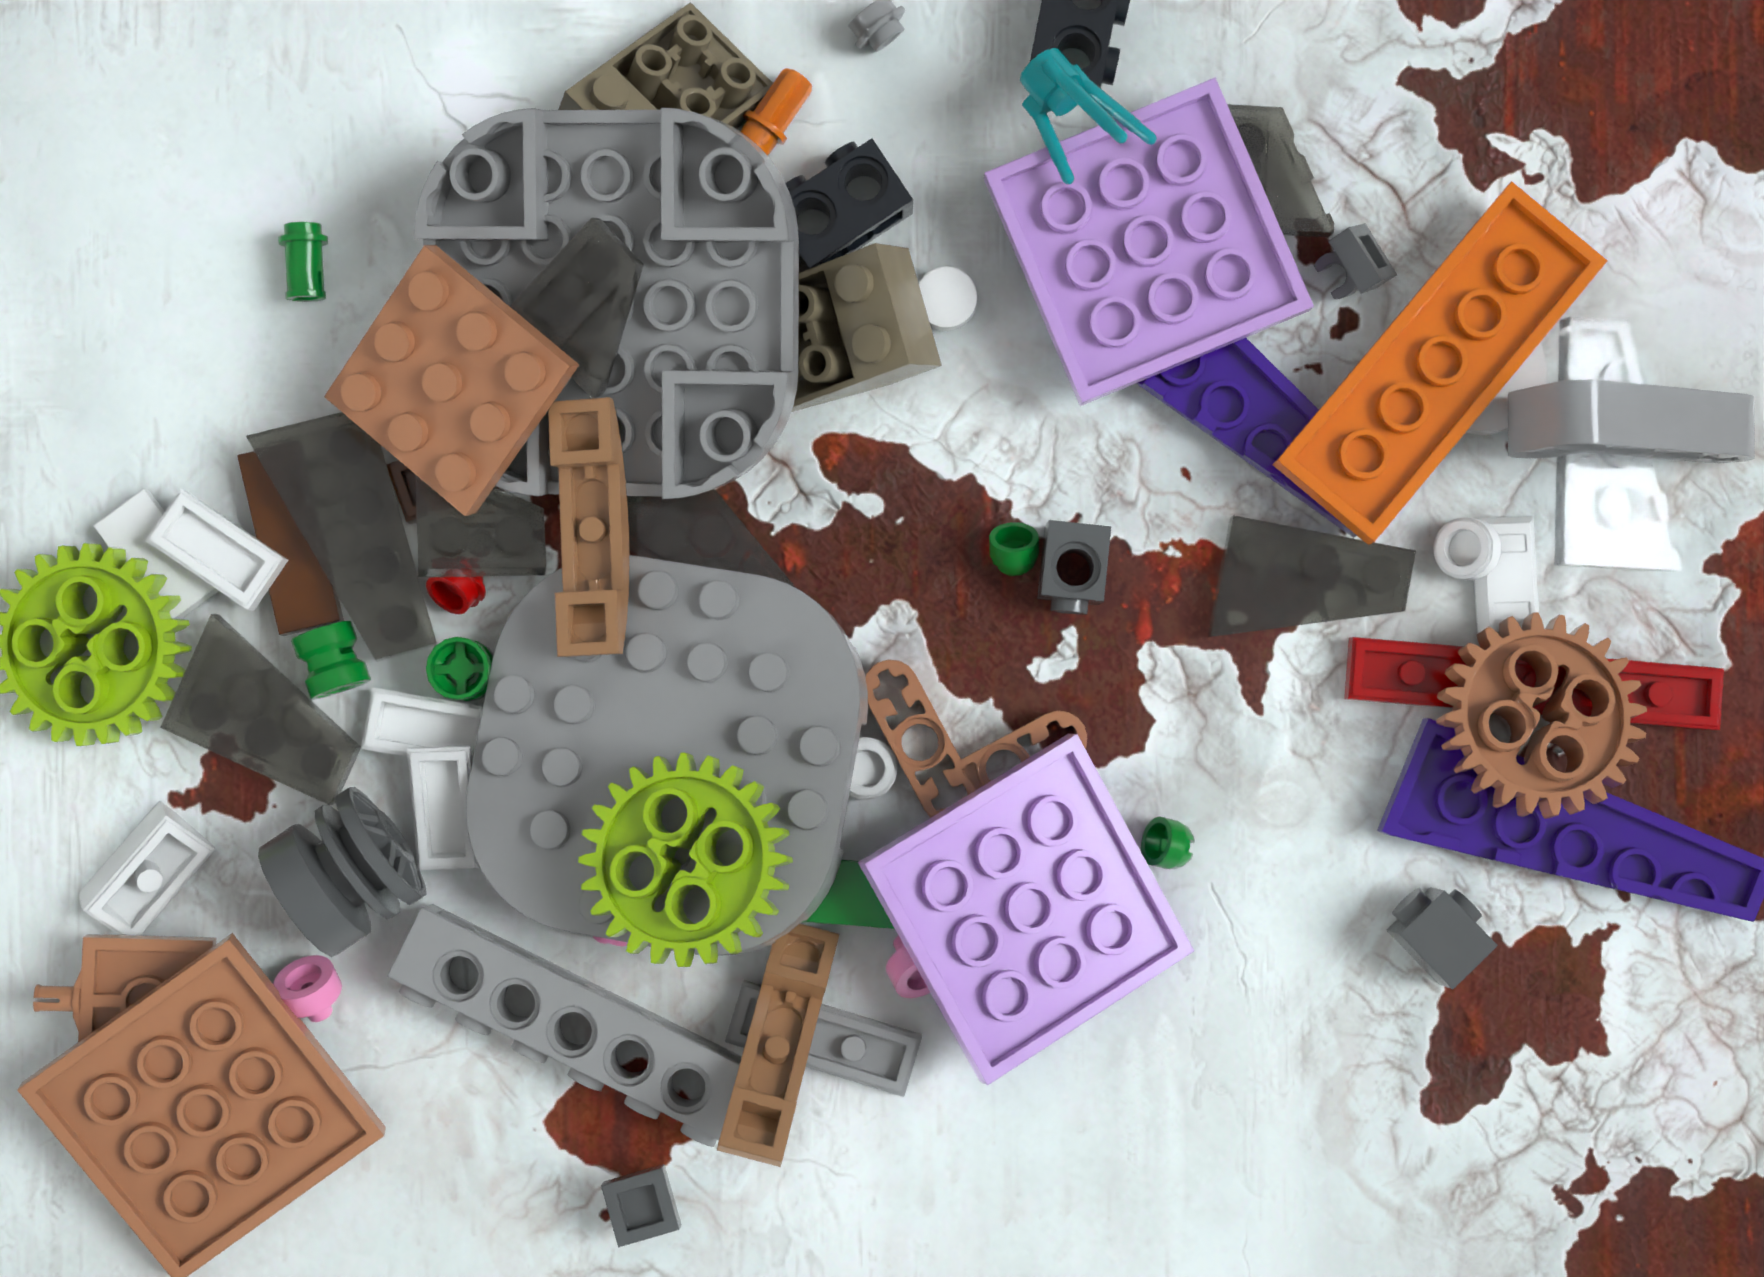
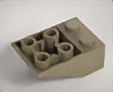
[558,2,773,129]
[791,243,942,412]

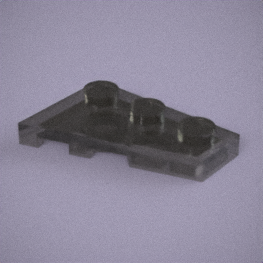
[1207,515,1416,638]
[160,614,361,805]

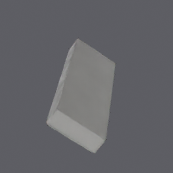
[725,980,922,1097]

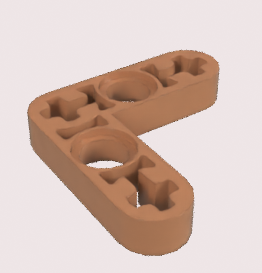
[865,659,1087,818]

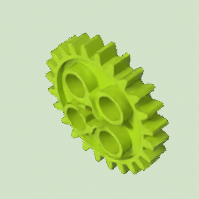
[0,543,192,746]
[578,753,793,967]

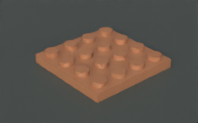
[17,933,386,1277]

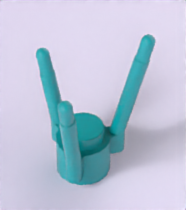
[1020,48,1157,185]

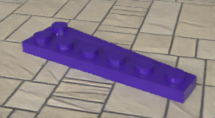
[1136,338,1357,538]
[1377,718,1764,922]

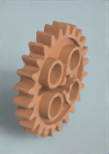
[1436,612,1647,819]

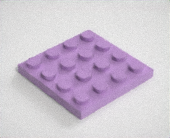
[984,77,1314,406]
[858,734,1194,1085]

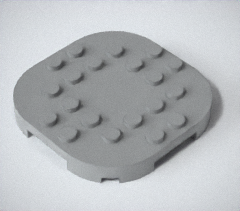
[414,108,799,499]
[466,555,868,956]

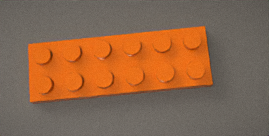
[1272,181,1608,545]

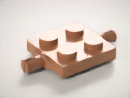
[33,934,217,1042]

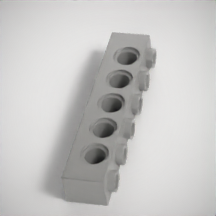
[387,904,742,1147]

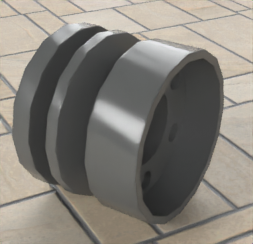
[258,787,427,957]

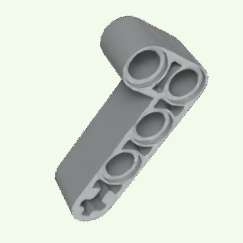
[1508,379,1755,463]

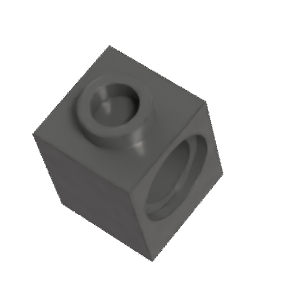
[1037,520,1111,615]

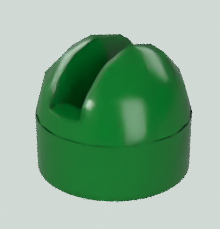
[989,522,1039,576]
[1141,816,1195,869]

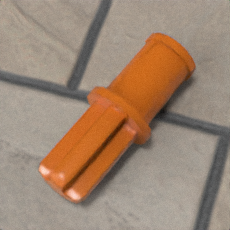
[740,68,812,156]

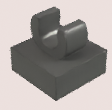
[1314,223,1397,299]
[601,1164,682,1248]

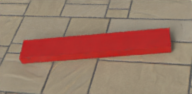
[1344,637,1724,730]

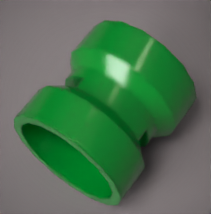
[291,621,371,700]
[426,637,494,701]

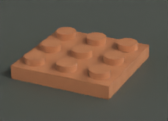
[324,245,579,516]

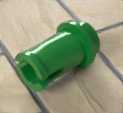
[278,222,328,302]

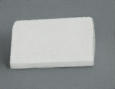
[79,801,215,936]

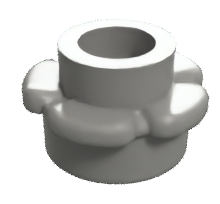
[848,0,905,52]

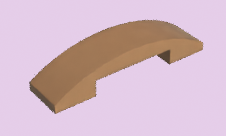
[548,397,629,657]
[717,924,840,1167]

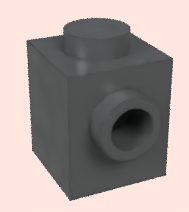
[1387,887,1498,990]

